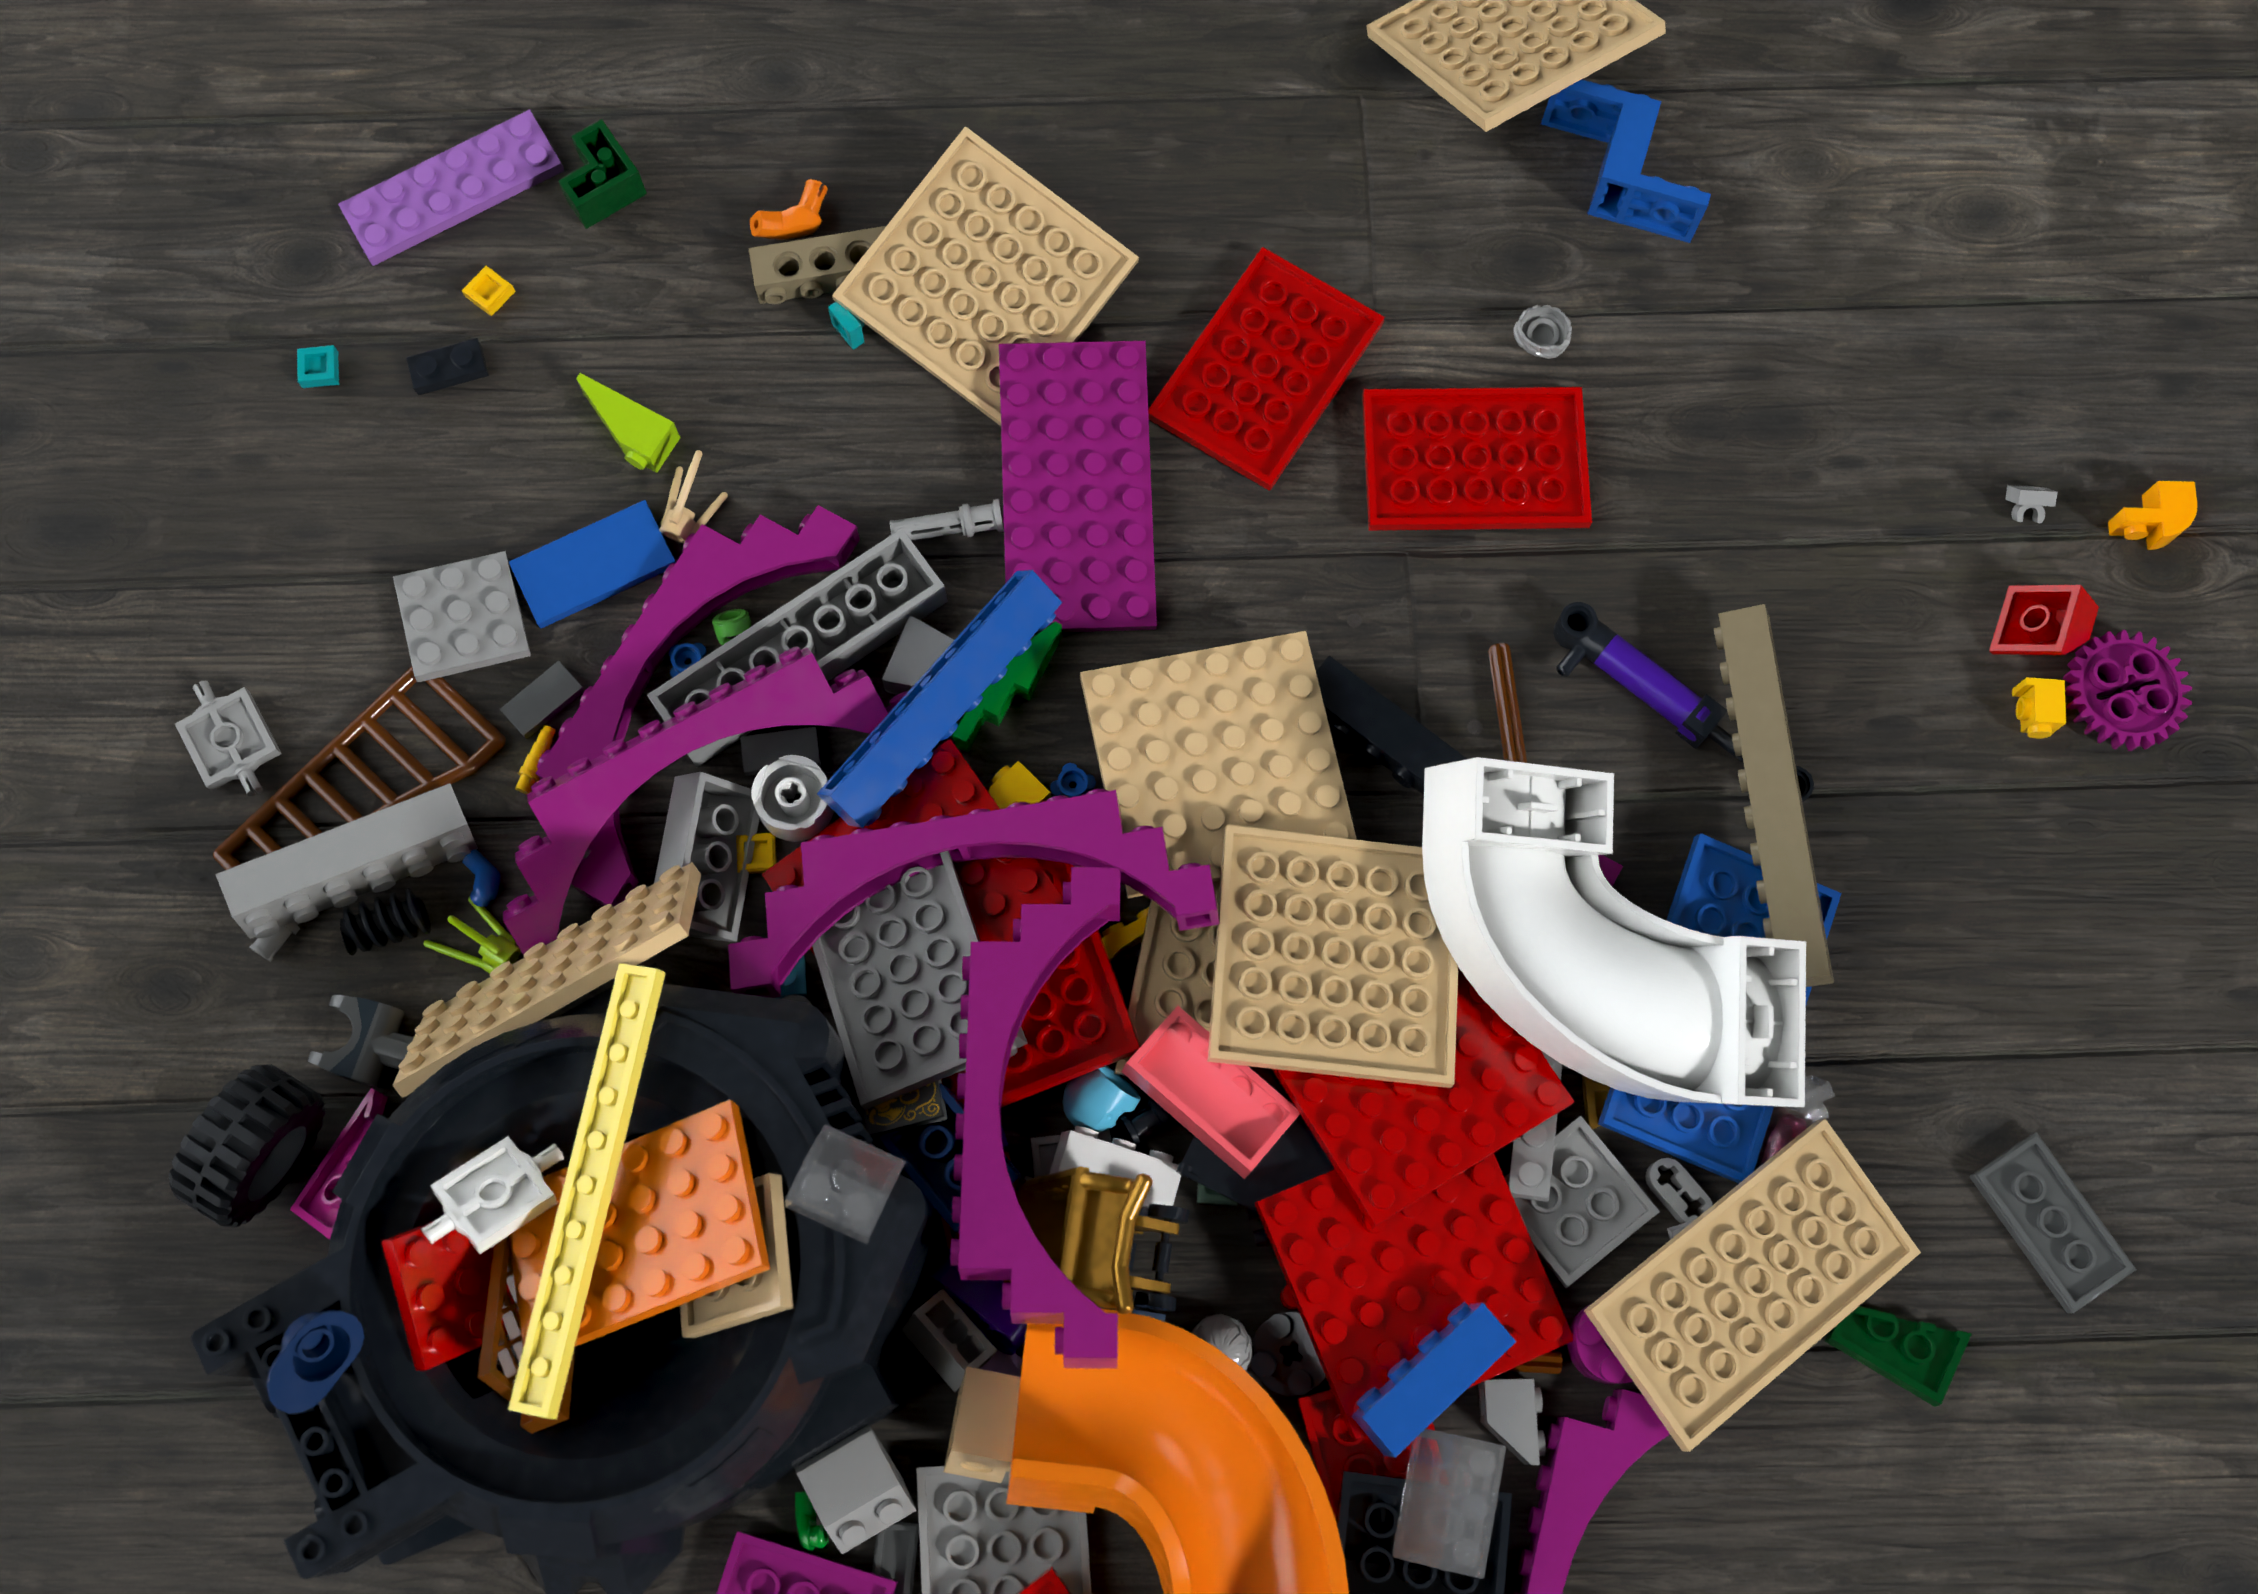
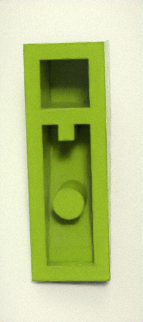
[576,373,680,473]

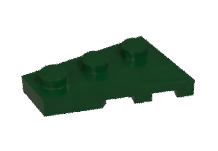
[1825,1306,1972,1407]

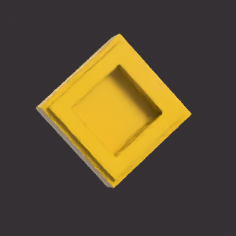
[462,266,516,317]
[736,833,777,874]

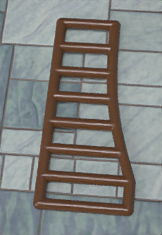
[213,666,506,870]

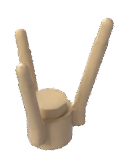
[659,450,728,543]

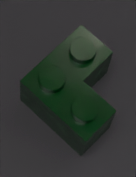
[558,119,647,229]

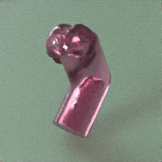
[1762,1114,1807,1163]

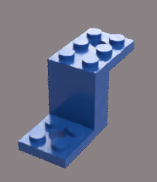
[1541,79,1711,243]

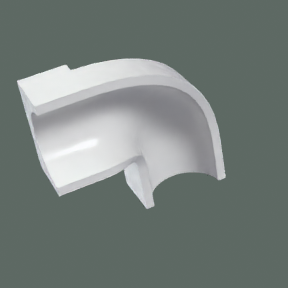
[1422,757,1806,1107]

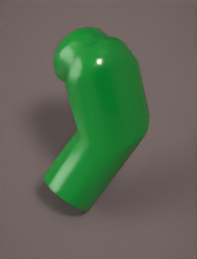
[795,1491,829,1551]

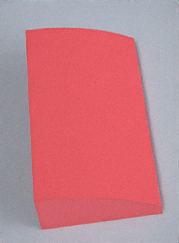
[1121,1006,1300,1179]

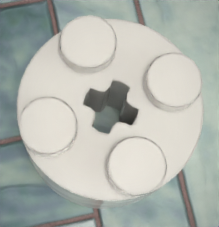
[751,755,834,842]

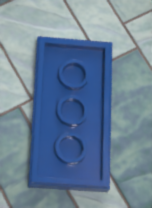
[509,500,676,629]

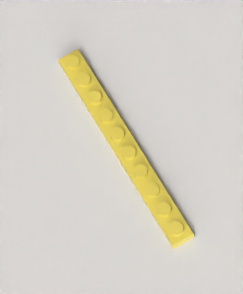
[508,963,666,1419]

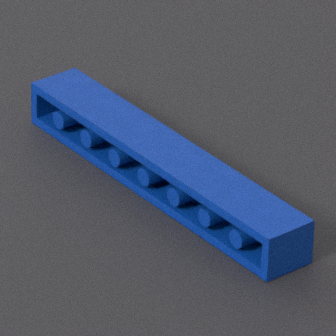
[817,570,1062,828]

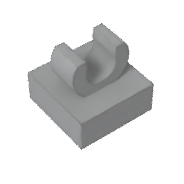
[2005,485,2058,523]

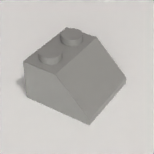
[795,1425,916,1554]

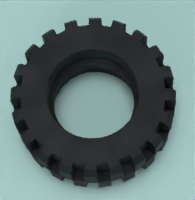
[168,1064,326,1227]

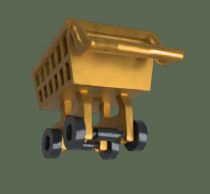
[1002,1166,1190,1314]

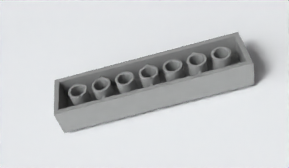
[647,528,948,768]

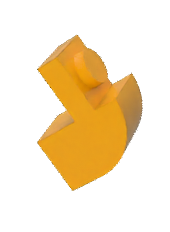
[2108,481,2197,550]

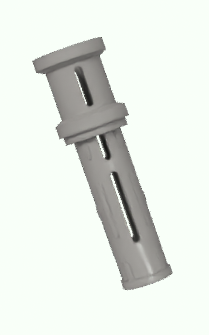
[890,499,1004,540]

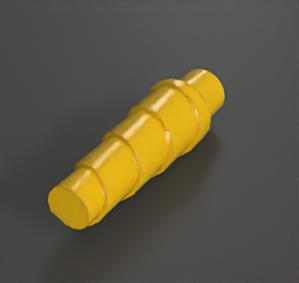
[515,725,556,794]

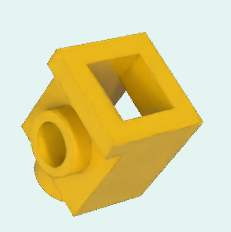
[2012,677,2066,739]

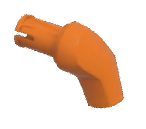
[750,179,828,240]

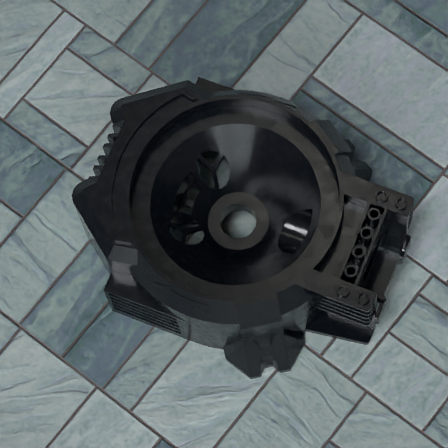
[191,963,943,1594]

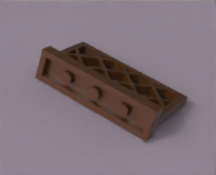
[478,1235,575,1434]

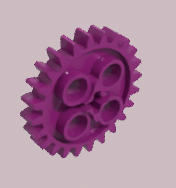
[2063,630,2192,751]

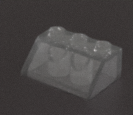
[1392,1429,1506,1579]

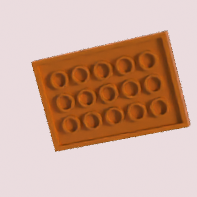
[509,1100,770,1348]

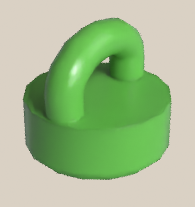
[712,609,752,645]

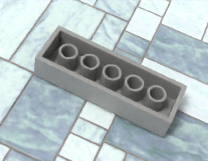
[215,783,478,939]

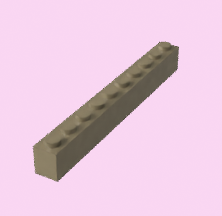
[1714,604,1834,987]

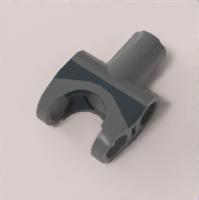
[307,995,414,1088]

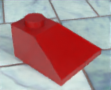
[1989,585,2099,655]

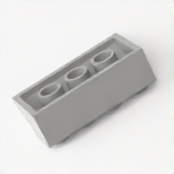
[654,772,760,942]

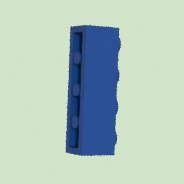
[1351,1302,1516,1457]

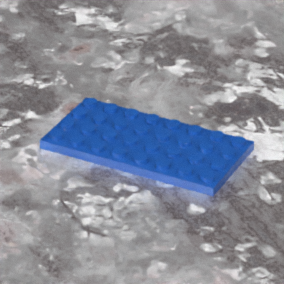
[1598,833,1842,1183]

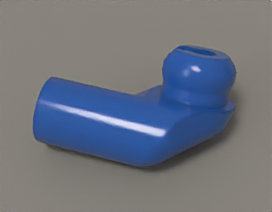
[462,849,501,907]

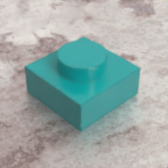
[828,302,865,350]
[297,345,339,388]

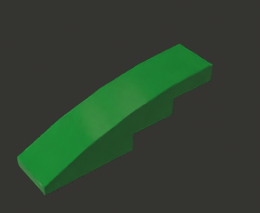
[952,621,1063,753]

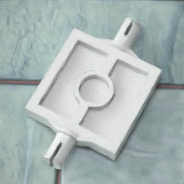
[421,1136,564,1254]

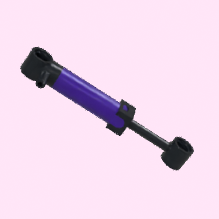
[1553,602,1814,803]

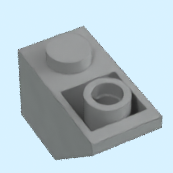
[1478,1379,1545,1465]

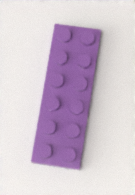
[338,109,564,266]

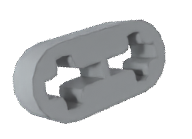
[1645,1158,1712,1224]

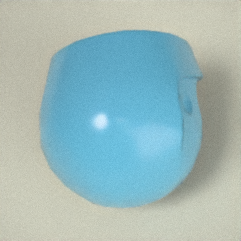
[1063,1066,1141,1133]

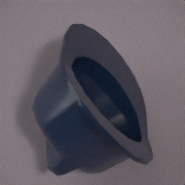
[266,1310,364,1414]

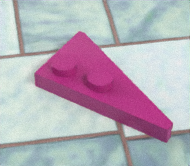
[290,1088,388,1240]

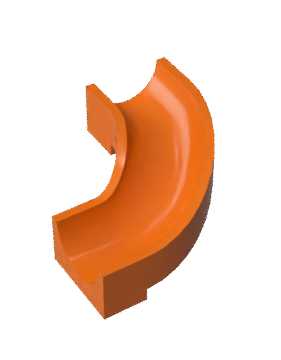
[1006,1308,1349,1594]

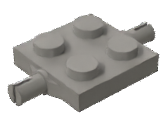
[175,681,282,797]

